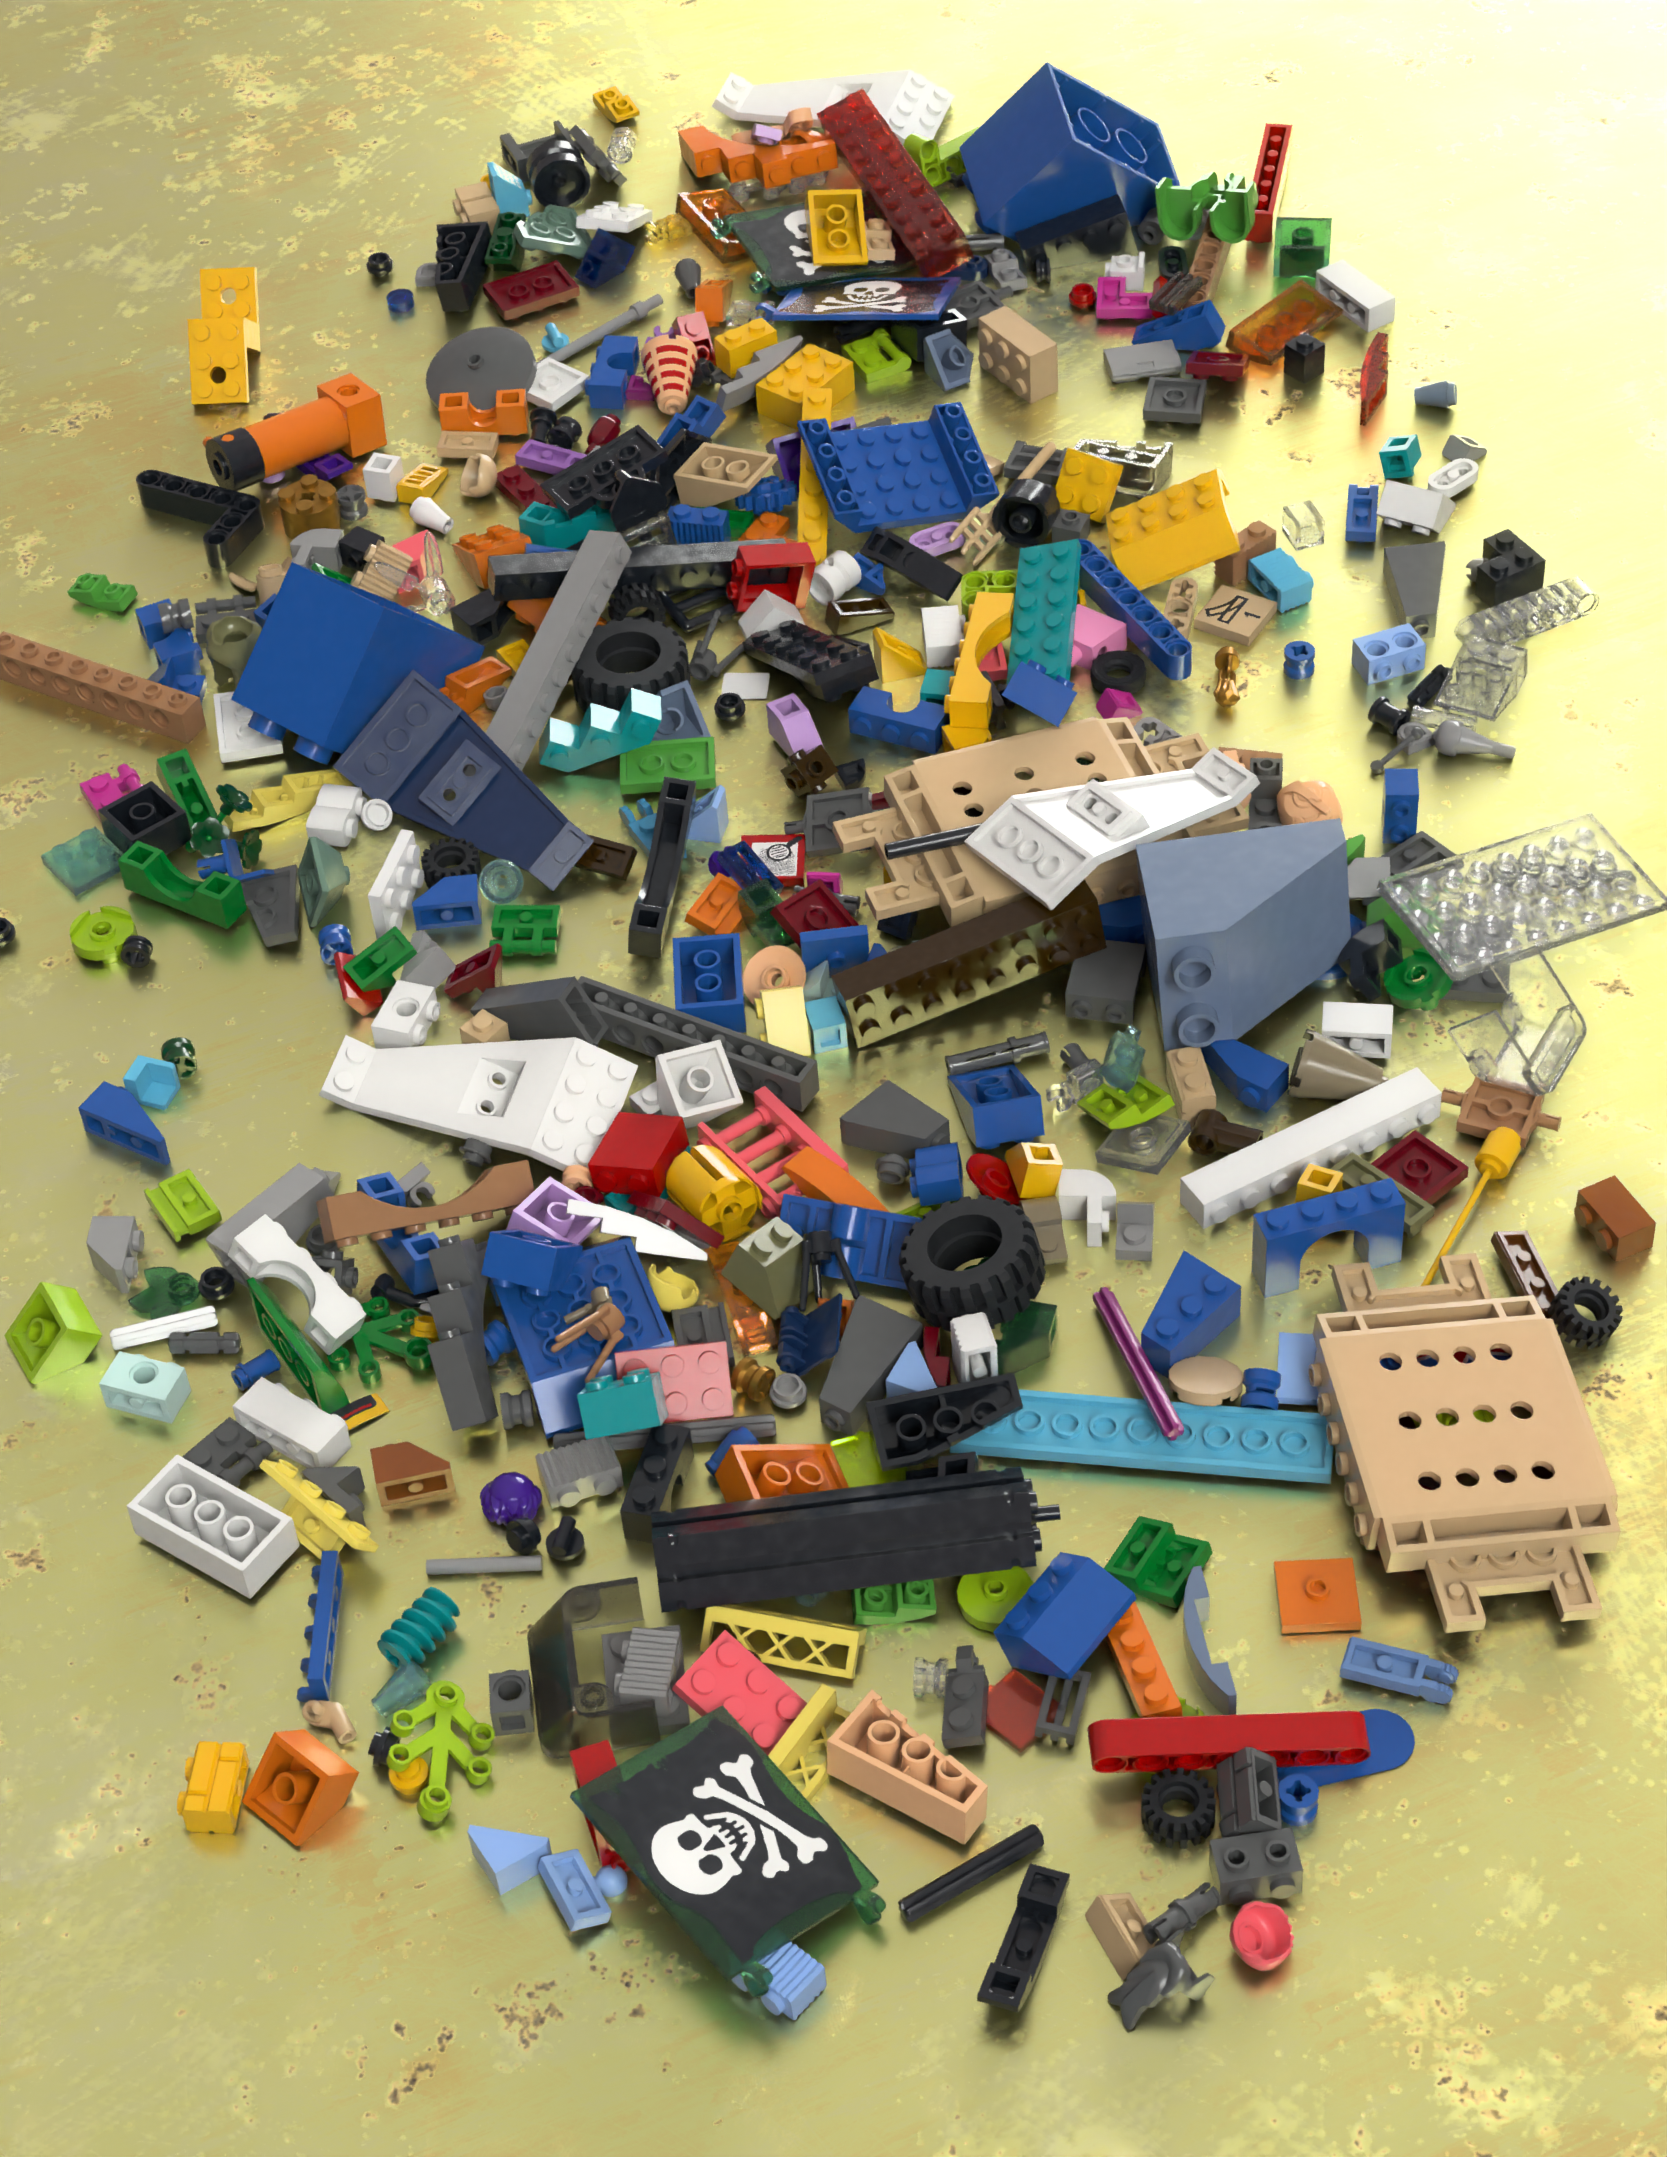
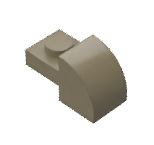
[1018,1196,1068,1265]

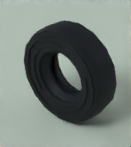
[1090,650,1146,694]

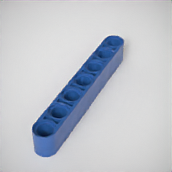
[1078,539,1192,680]

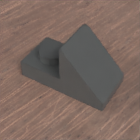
[301,1466,366,1527]

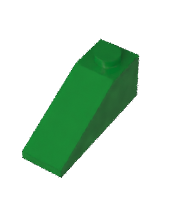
[156,748,222,836]

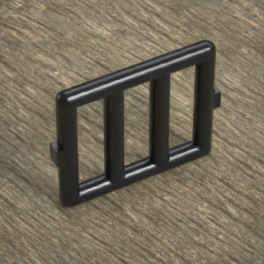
[656,587,739,633]

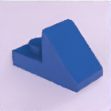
[147,657,208,704]

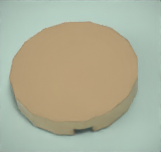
[1168,1356,1243,1406]

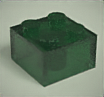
[1273,217,1332,279]

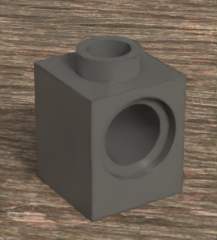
[489,1670,535,1736]

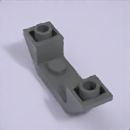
[1248,758,1283,830]

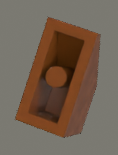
[370,1441,456,1507]

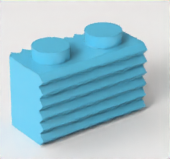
[1248,547,1314,613]

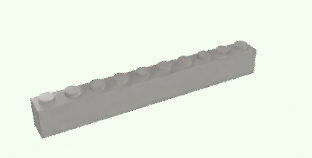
[465,530,632,776]

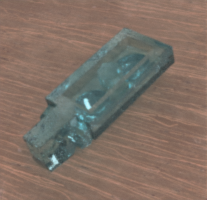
[1099,1024,1146,1093]

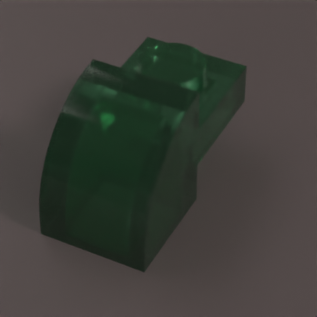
[738,878,795,947]

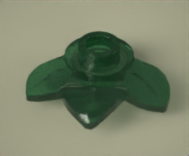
[128,1267,200,1320]

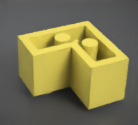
[754,985,811,1056]

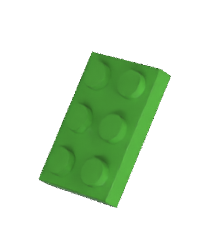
[620,737,716,794]

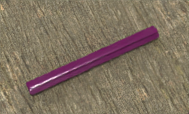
[1093,1287,1184,1441]

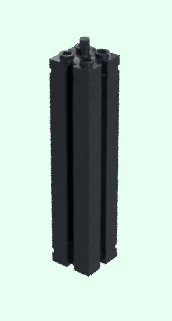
[651,1466,1061,1613]

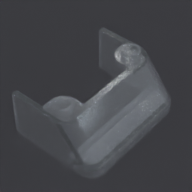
[1448,944,1587,1097]

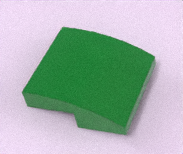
[1104,1516,1213,1608]

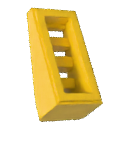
[396,463,449,504]

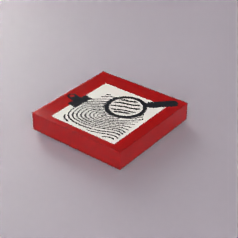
[738,834,806,888]

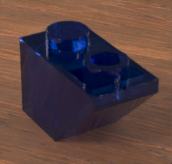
[575,227,636,288]

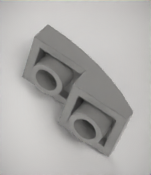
[984,249,1028,291]

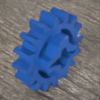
[734,476,798,514]

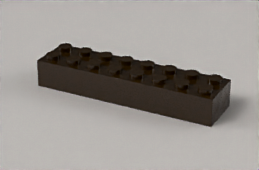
[831,880,1107,1048]

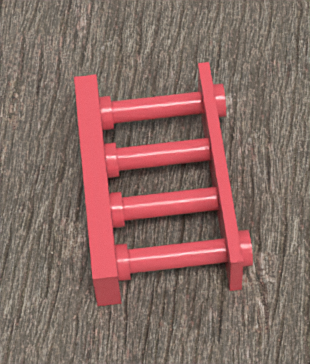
[697,1086,849,1219]

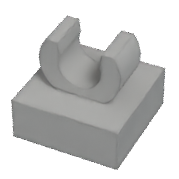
[397,1162,435,1208]

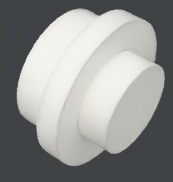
[361,799,393,831]

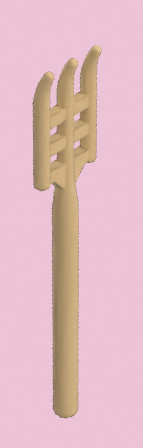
[949,442,1056,566]

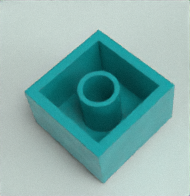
[577,1368,668,1440]

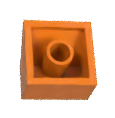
[242,1729,359,1846]

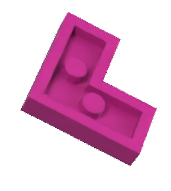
[1096,277,1153,320]

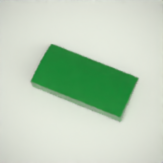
[246,1277,349,1414]

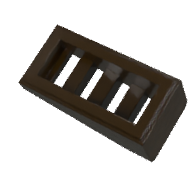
[825,597,895,636]

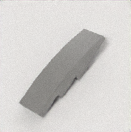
[716,335,803,412]

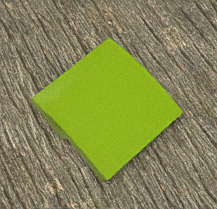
[1077,1074,1175,1129]

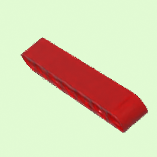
[1087,1711,1371,1773]

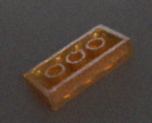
[675,189,760,264]
[1226,279,1343,366]

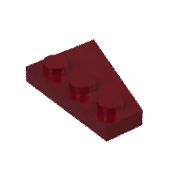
[627,1190,725,1249]

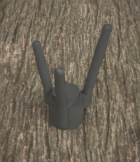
[689,610,749,681]

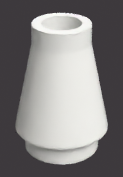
[409,497,454,534]

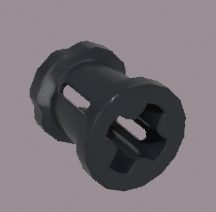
[1368,696,1411,736]

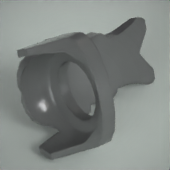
[1107,1930,1215,2029]

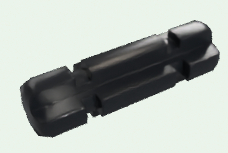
[1407,664,1451,710]

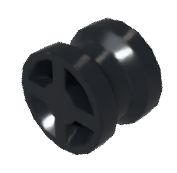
[547,416,582,450]

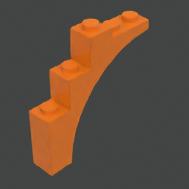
[678,125,838,189]

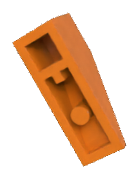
[695,280,733,327]

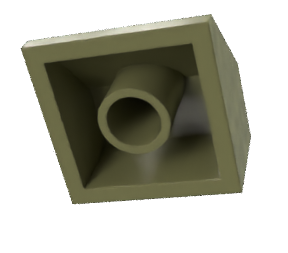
[721,1216,814,1320]

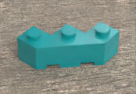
[518,502,631,549]
[539,688,662,773]

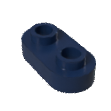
[934,253,988,281]

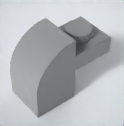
[290,528,344,571]

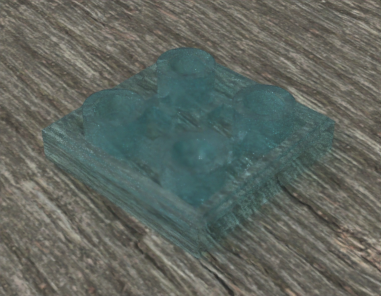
[41,827,123,896]

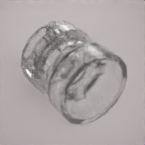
[607,127,637,164]

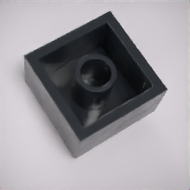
[98,781,192,855]

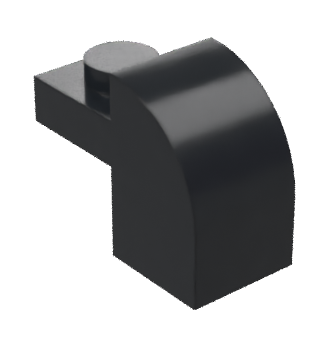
[1338,919,1403,1001]

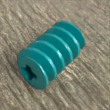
[377,1587,460,1674]

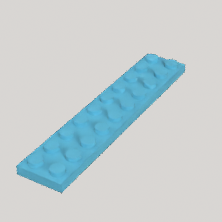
[950,1389,1333,1484]

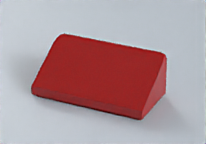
[334,952,383,1016]

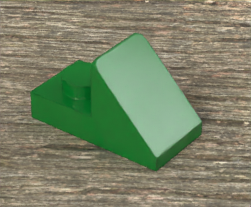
[343,926,418,992]

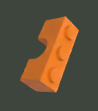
[438,389,529,436]

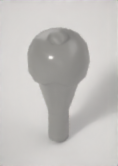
[1433,720,1516,759]

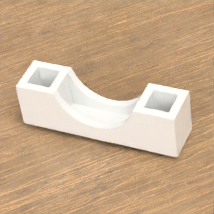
[228,1214,367,1355]

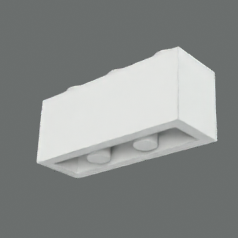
[1315,259,1396,333]
[232,1377,352,1468]

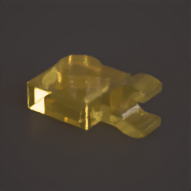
[643,213,693,245]

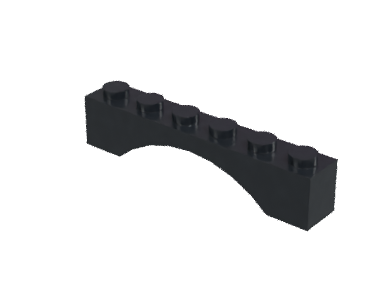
[450,539,584,645]
[628,776,696,958]

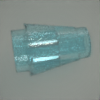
[371,1661,432,1718]

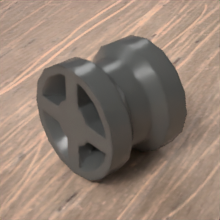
[337,484,368,521]
[500,1389,534,1430]

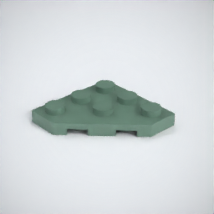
[513,205,598,259]

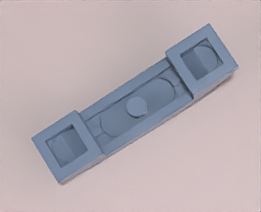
[1183,1566,1237,1715]

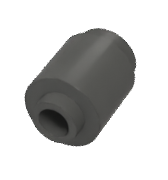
[1138,207,1165,245]

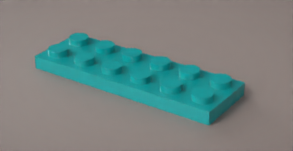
[1007,539,1082,684]

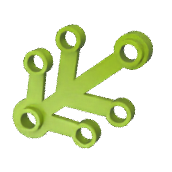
[386,1680,495,1822]

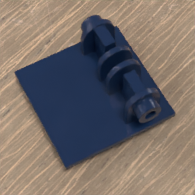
[776,1293,843,1377]

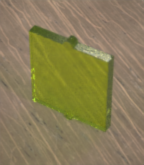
[831,1431,908,1488]

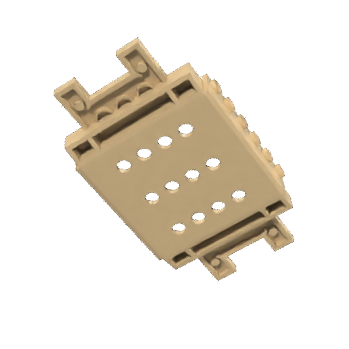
[833,716,1249,927]
[1308,1253,1621,1633]

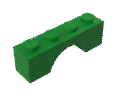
[118,841,247,929]

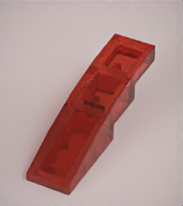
[1359,332,1389,426]

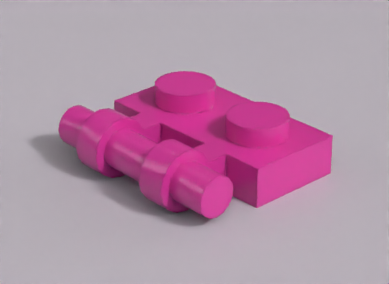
[79,764,144,822]

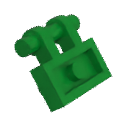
[489,905,561,956]

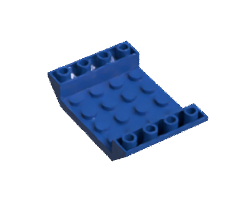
[797,402,1000,533]
[488,1236,675,1439]

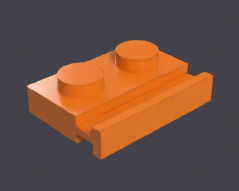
[685,872,759,935]

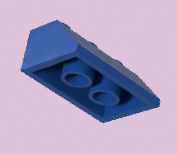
[993,1552,1137,1680]

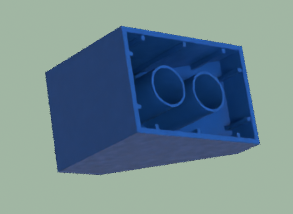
[959,62,1181,242]
[231,562,485,765]

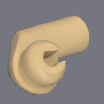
[302,1700,357,1744]

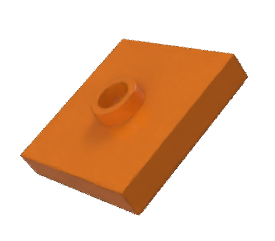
[1274,1558,1361,1634]

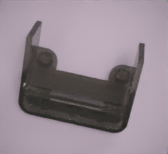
[527,1577,661,1759]

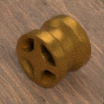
[730,1356,776,1402]

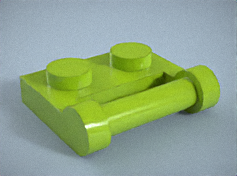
[842,328,912,384]

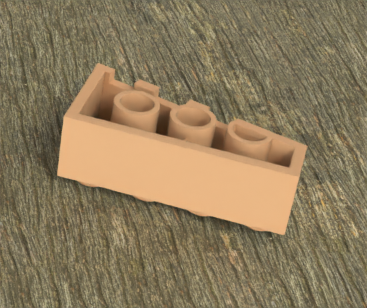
[827,1690,988,1845]

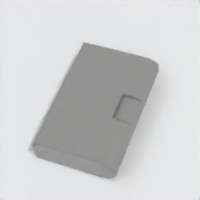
[1103,339,1182,384]

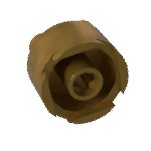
[278,474,341,540]

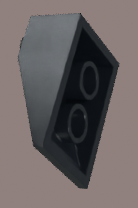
[794,634,879,702]

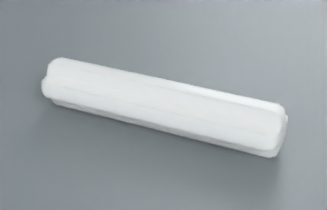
[110,1305,218,1350]

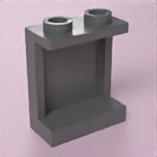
[500,120,581,183]
[1065,940,1146,1024]

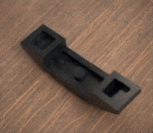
[977,1863,1070,2013]

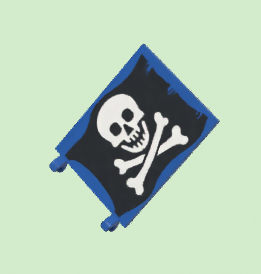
[755,277,961,322]

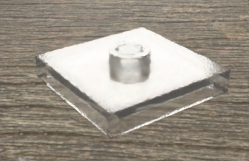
[1095,1115,1192,1175]

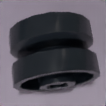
[526,140,591,208]

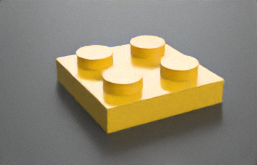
[1055,448,1123,523]

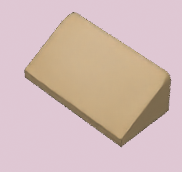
[1085,1893,1158,1980]

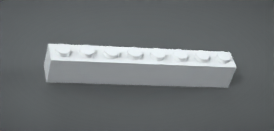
[1180,1067,1442,1229]

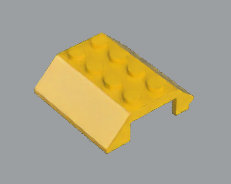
[1106,469,1240,591]

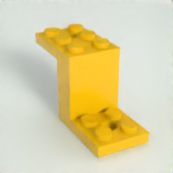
[187,267,260,405]

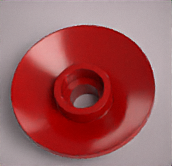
[966,1153,1027,1206]

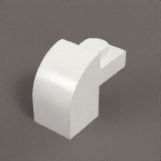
[1059,1169,1116,1247]

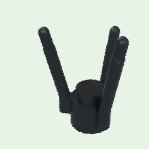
[799,1230,860,1312]

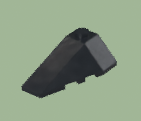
[866,1372,1023,1472]

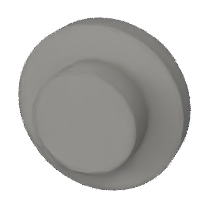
[770,1373,807,1409]

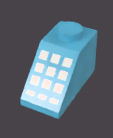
[487,162,533,217]

